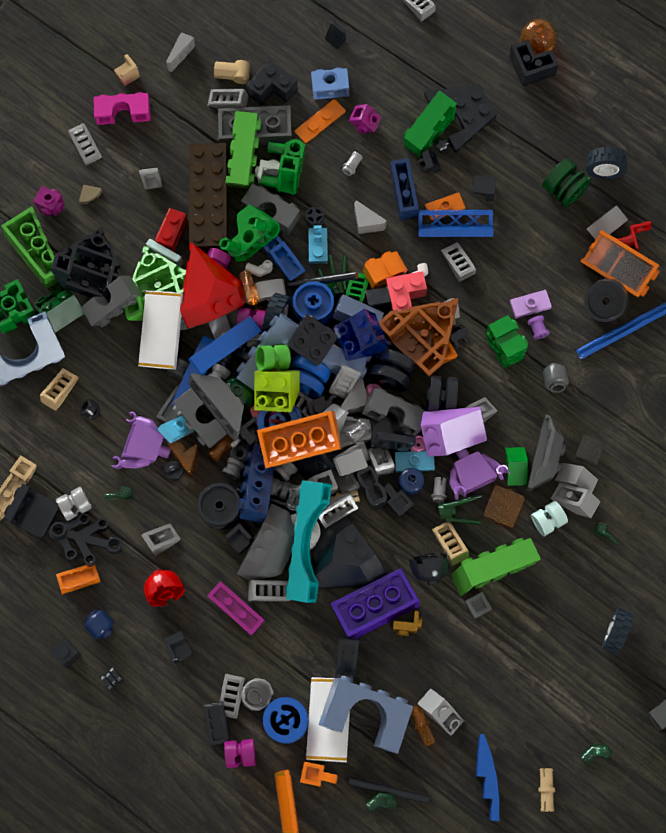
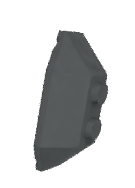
[188,373,244,441]
[526,414,566,492]
[237,503,295,581]

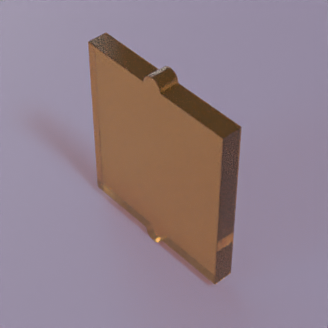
[483,485,525,528]

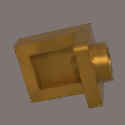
[393,611,422,636]

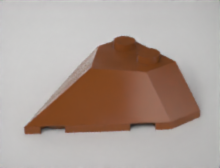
[377,298,459,377]

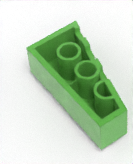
[1,206,59,289]

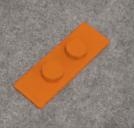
[295,99,346,143]

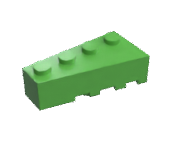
[225,111,261,189]
[451,538,541,596]

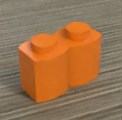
[362,251,407,289]

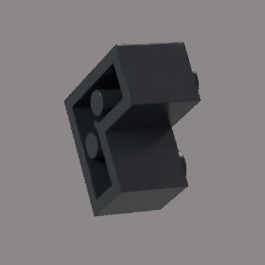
[509,40,559,87]
[246,60,298,106]

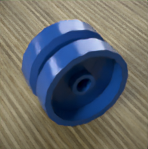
[293,281,334,326]
[290,355,331,398]

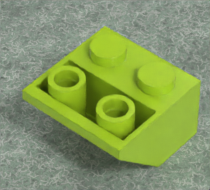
[254,369,300,412]

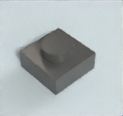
[465,592,492,620]

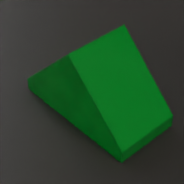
[505,447,528,486]

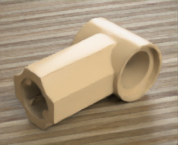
[214,60,251,84]

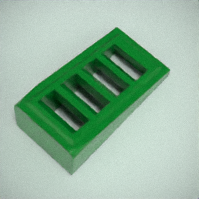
[345,271,369,303]

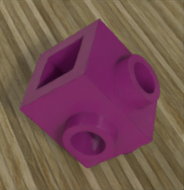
[349,104,381,134]
[33,186,65,217]

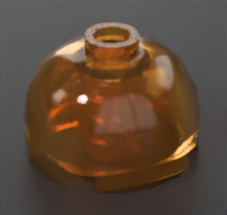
[520,19,556,55]

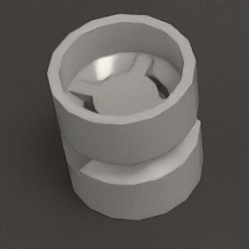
[56,486,92,521]

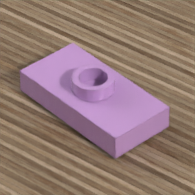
[510,290,552,319]

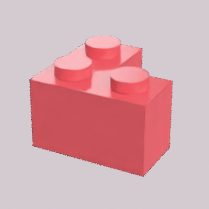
[386,271,427,311]

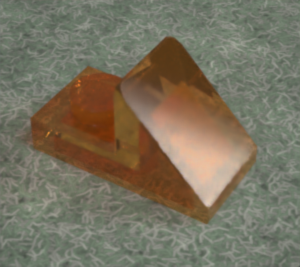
[167,441,199,477]

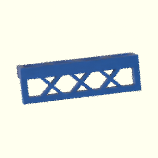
[418,210,494,237]

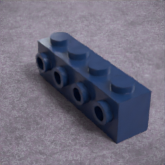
[238,443,274,523]

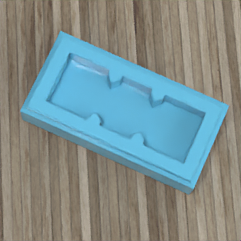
[158,415,195,443]
[395,451,435,473]

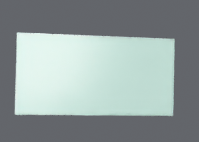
[146,239,183,267]

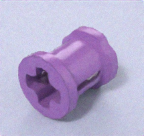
[527,315,550,340]

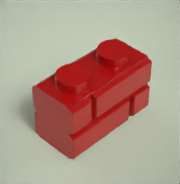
[155,208,188,253]

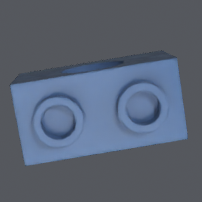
[311,68,349,100]

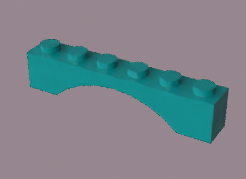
[286,480,332,603]

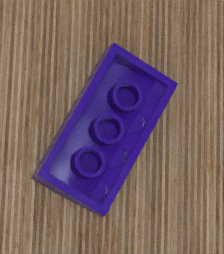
[331,568,420,639]

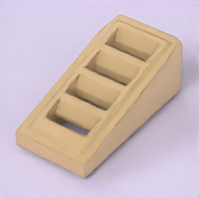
[40,368,79,411]
[432,522,469,566]

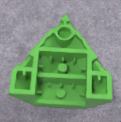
[124,246,186,321]

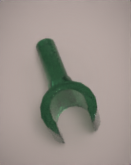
[104,486,132,499]
[595,522,620,545]

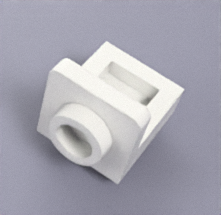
[255,160,280,183]

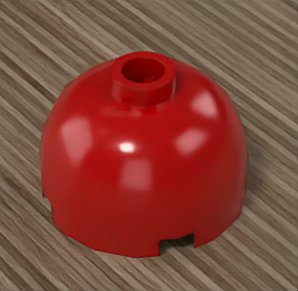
[144,569,185,607]

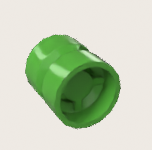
[255,345,290,371]

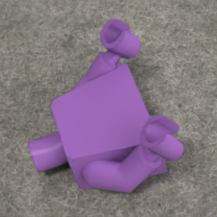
[111,412,171,469]
[449,448,510,500]

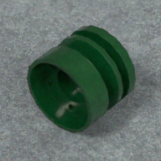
[542,158,592,208]

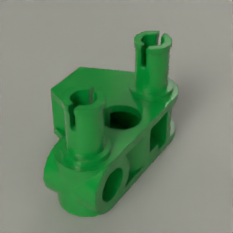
[260,139,306,195]
[219,204,280,262]

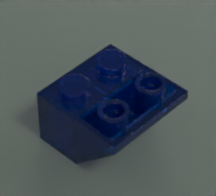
[333,309,389,361]

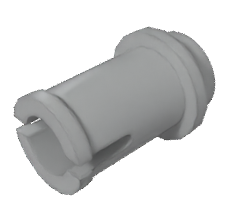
[342,152,363,176]
[431,477,447,503]

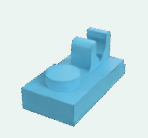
[309,225,328,264]

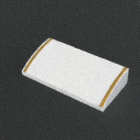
[138,291,184,370]
[306,678,350,763]

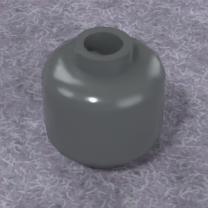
[542,363,569,392]

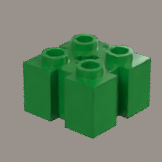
[0,279,36,334]
[485,315,528,369]

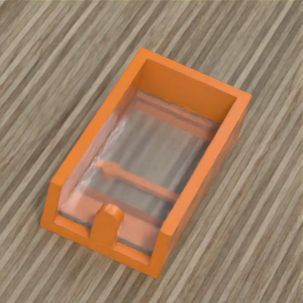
[580,230,660,298]

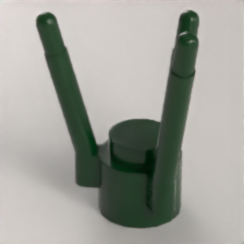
[318,255,347,298]
[438,494,482,525]

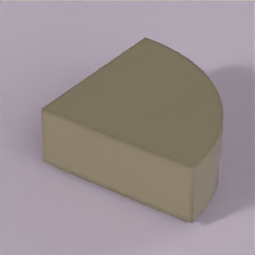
[79,185,102,204]

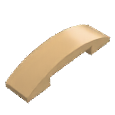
[0,455,37,521]

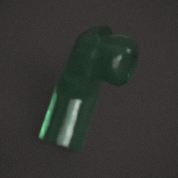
[580,744,612,764]

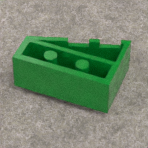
[403,90,457,158]

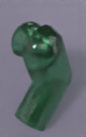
[365,793,397,812]

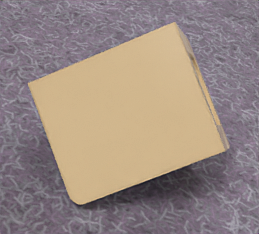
[114,54,140,86]

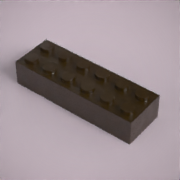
[189,143,228,254]

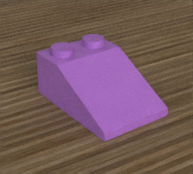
[421,407,487,457]

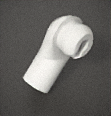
[245,260,273,277]

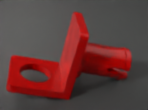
[614,221,651,252]

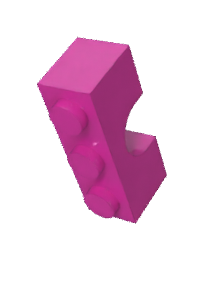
[94,92,151,125]

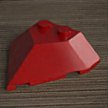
[180,243,246,328]

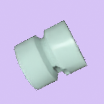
[531,501,568,536]

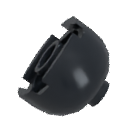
[409,552,449,585]

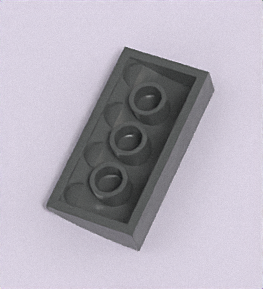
[218,105,292,147]

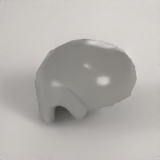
[241,678,273,711]

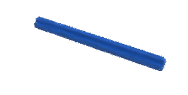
[576,302,666,359]

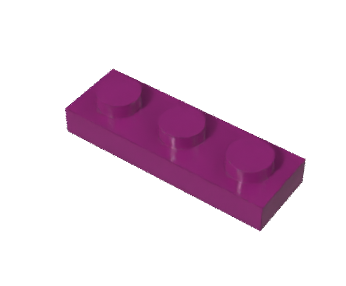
[207,581,265,636]

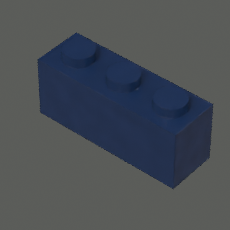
[390,158,419,220]

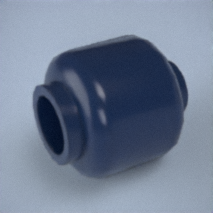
[399,468,424,495]
[84,609,114,639]

